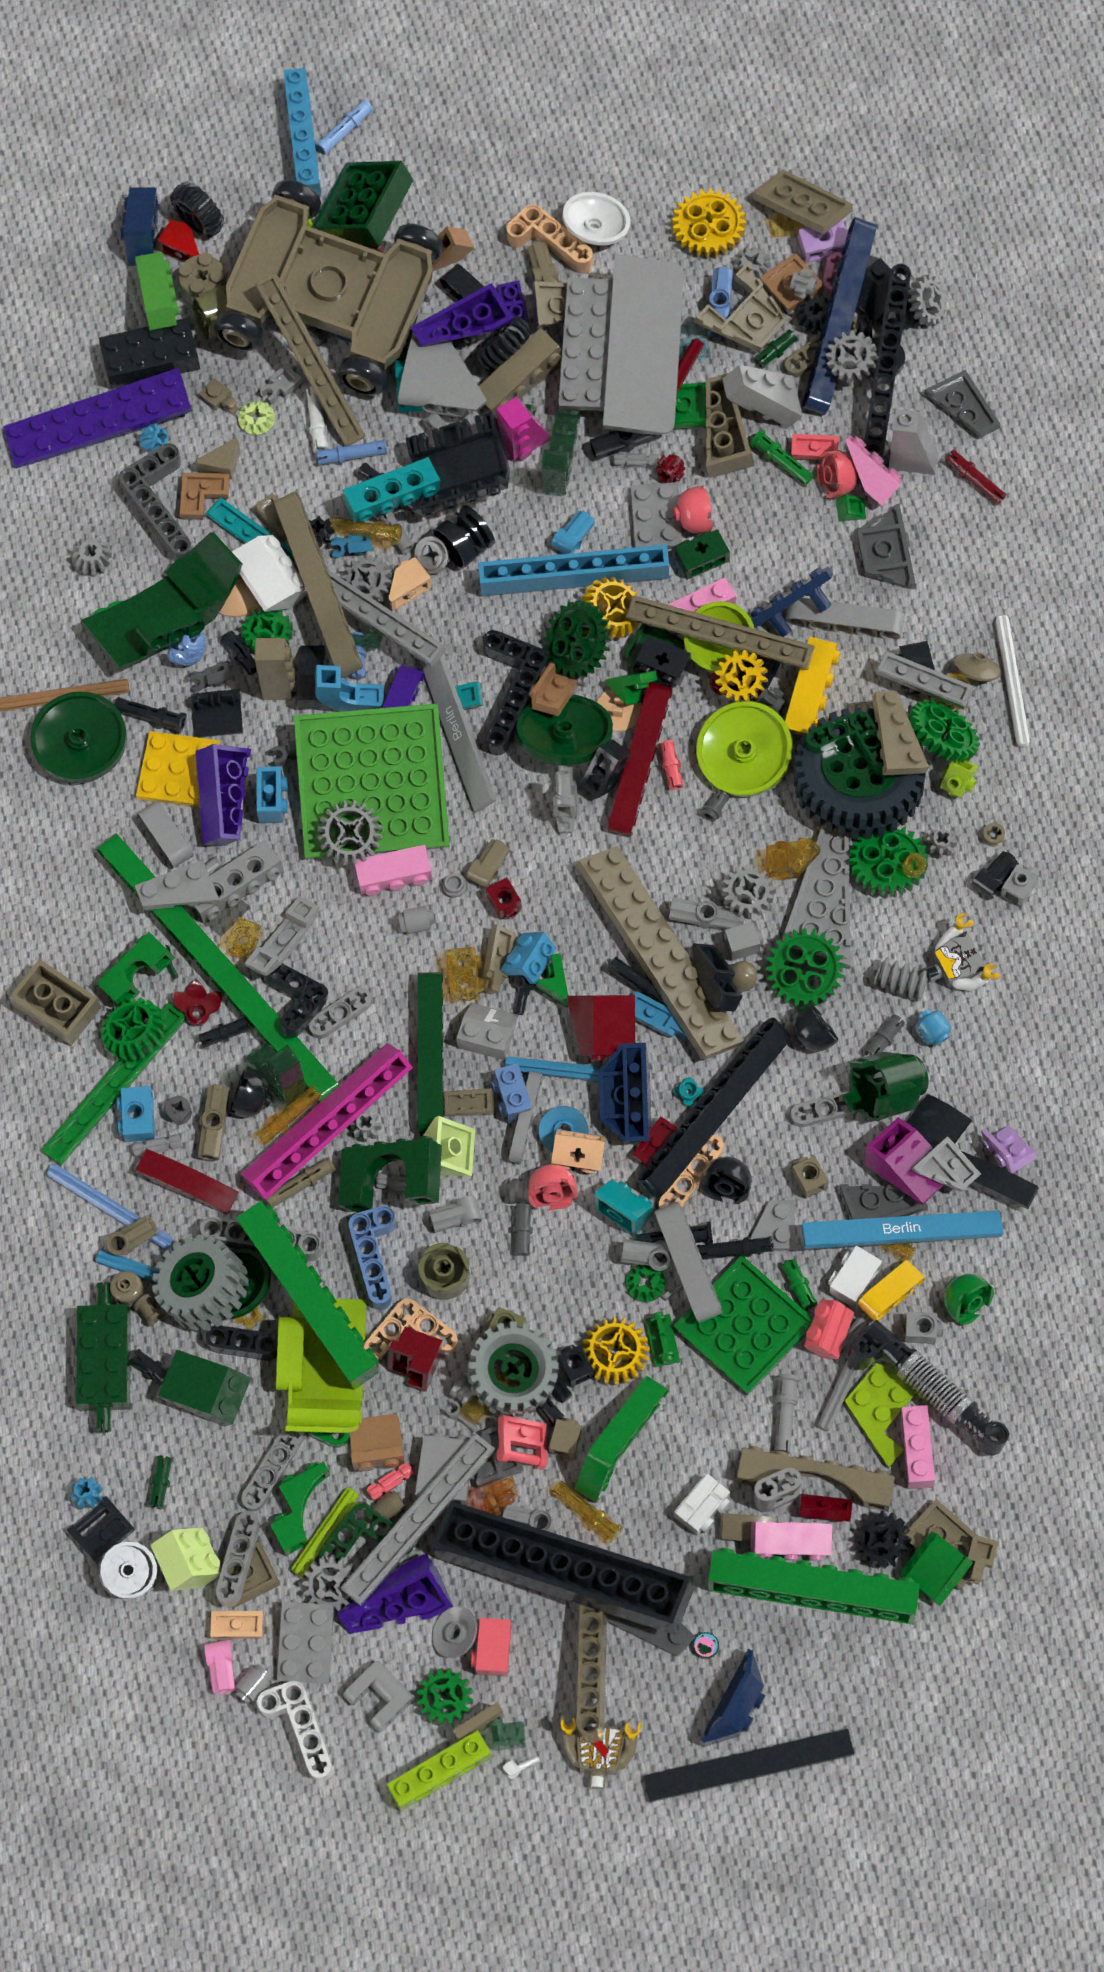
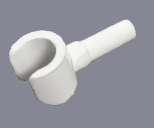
[502,1756,540,1779]

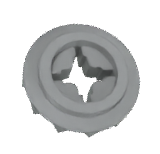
[734,246,771,279]
[415,536,450,574]

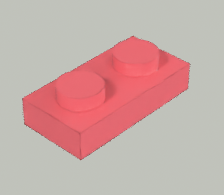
[791,434,839,460]

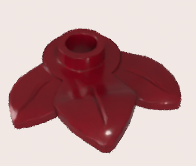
[173,979,222,1026]

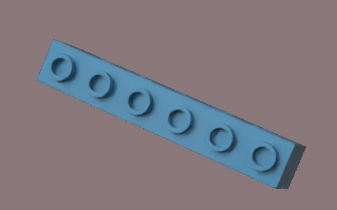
[283,68,322,197]

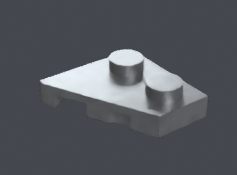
[476,1425,524,1488]

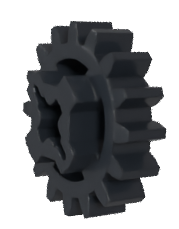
[854,1511,912,1569]

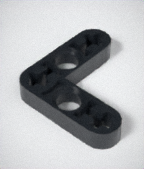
[264,963,328,1038]

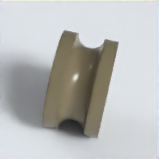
[983,823,1005,847]

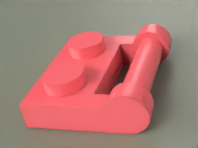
[496,1415,548,1470]

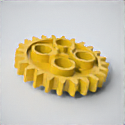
[672,188,746,258]

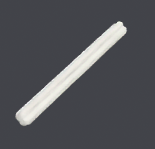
[995,615,1030,747]

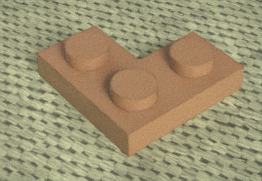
[180,473,230,519]

